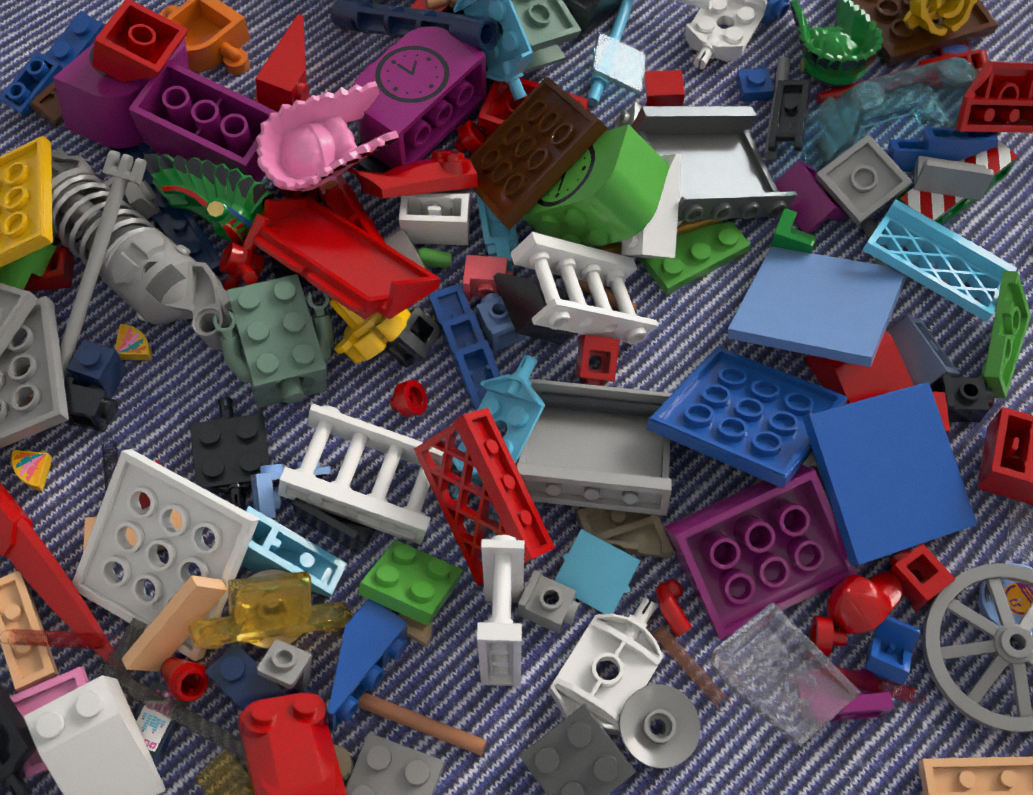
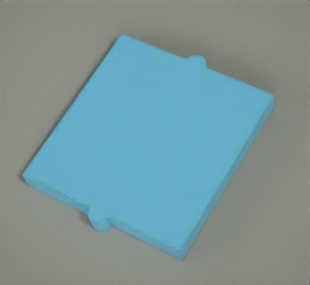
[554,529,641,614]

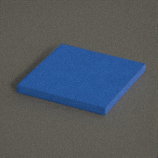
[647,347,848,489]
[802,382,977,566]

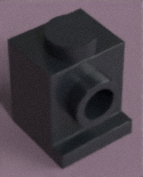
[384,306,442,368]
[932,374,994,423]
[64,376,118,432]

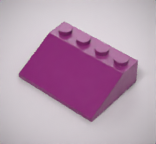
[664,465,858,640]

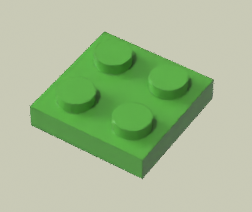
[358,540,463,626]

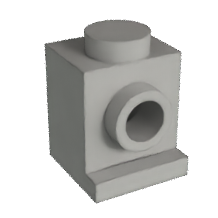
[518,569,580,634]

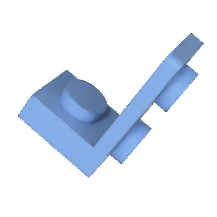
[251,460,331,518]

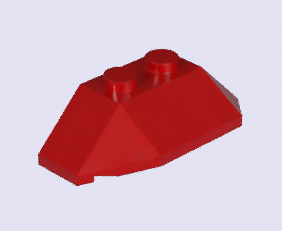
[956,61,1033,133]

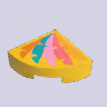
[115,324,152,361]
[11,450,53,491]

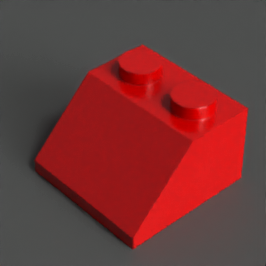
[92,0,188,83]

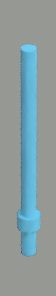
[587,0,634,107]

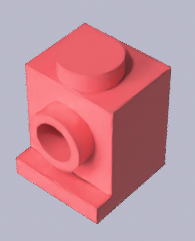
[463,255,513,302]

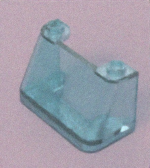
[820,57,978,156]

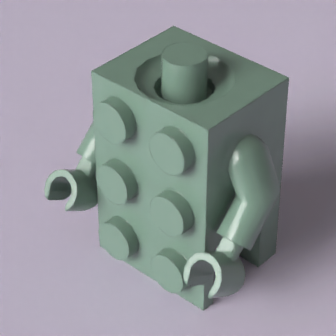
[486,0,582,74]
[212,274,334,408]

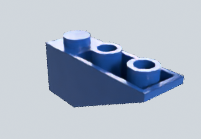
[328,599,409,731]

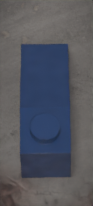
[205,642,287,712]

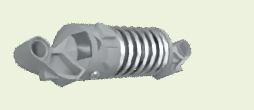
[51,148,236,350]

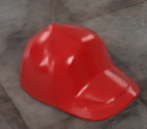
[827,572,903,634]

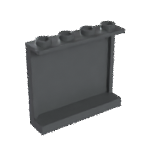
[631,106,797,222]

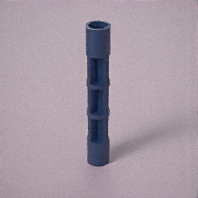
[331,0,499,51]

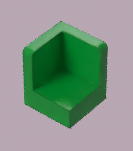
[769,208,816,253]

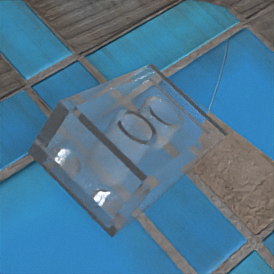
[710,602,861,747]

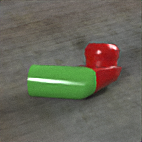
[417,248,452,269]

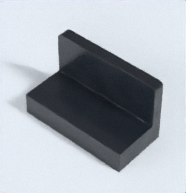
[291,497,376,555]

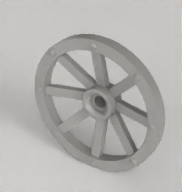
[922,563,1033,733]

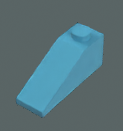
[241,506,347,597]

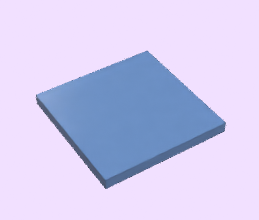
[728,246,906,367]

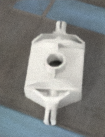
[684,0,768,69]
[550,598,663,735]

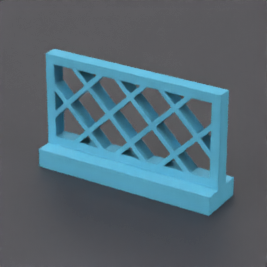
[863,199,1017,322]

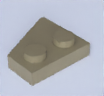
[576,507,674,558]

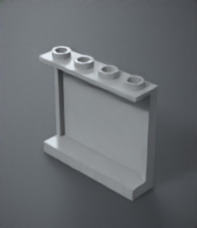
[517,379,673,516]

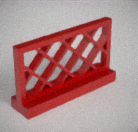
[414,407,555,586]

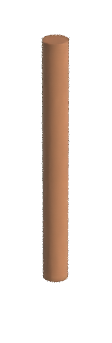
[359,692,487,756]

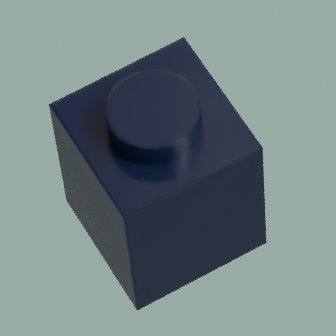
[66,339,128,398]

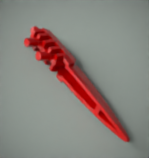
[0,483,119,669]

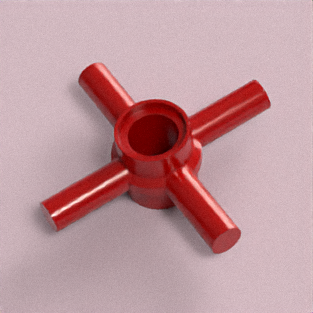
[219,213,270,291]

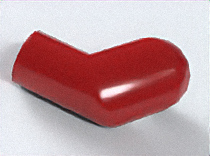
[656,578,692,637]

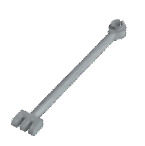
[60,150,147,382]

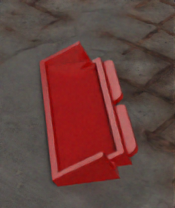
[254,196,441,320]

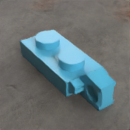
[476,194,519,272]

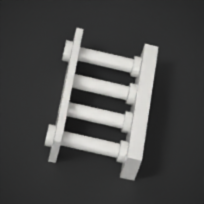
[510,232,659,345]
[278,403,443,545]
[477,535,524,686]

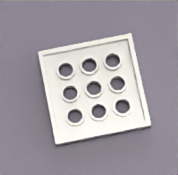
[72,449,259,661]

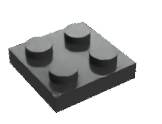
[519,704,636,795]

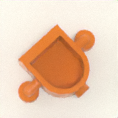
[160,0,251,75]

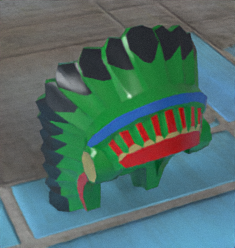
[790,0,884,89]
[144,154,278,244]

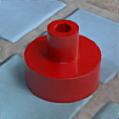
[454,120,486,153]
[390,380,428,418]
[809,615,847,657]

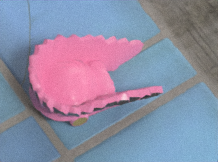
[256,81,399,191]

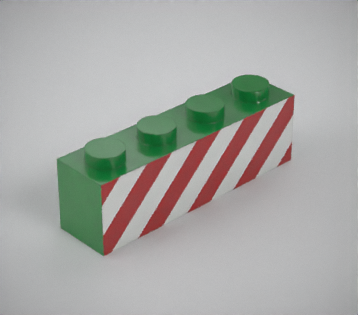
[896,140,1018,226]

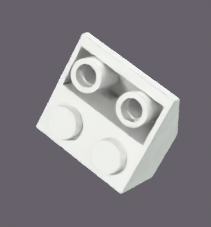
[399,188,472,245]

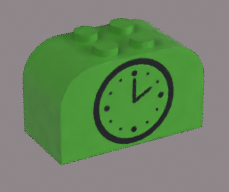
[522,124,670,247]

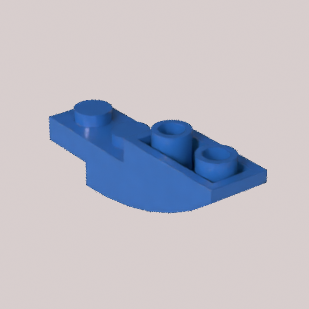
[0,11,105,116]

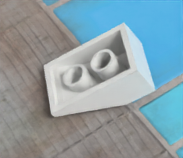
[24,675,166,795]

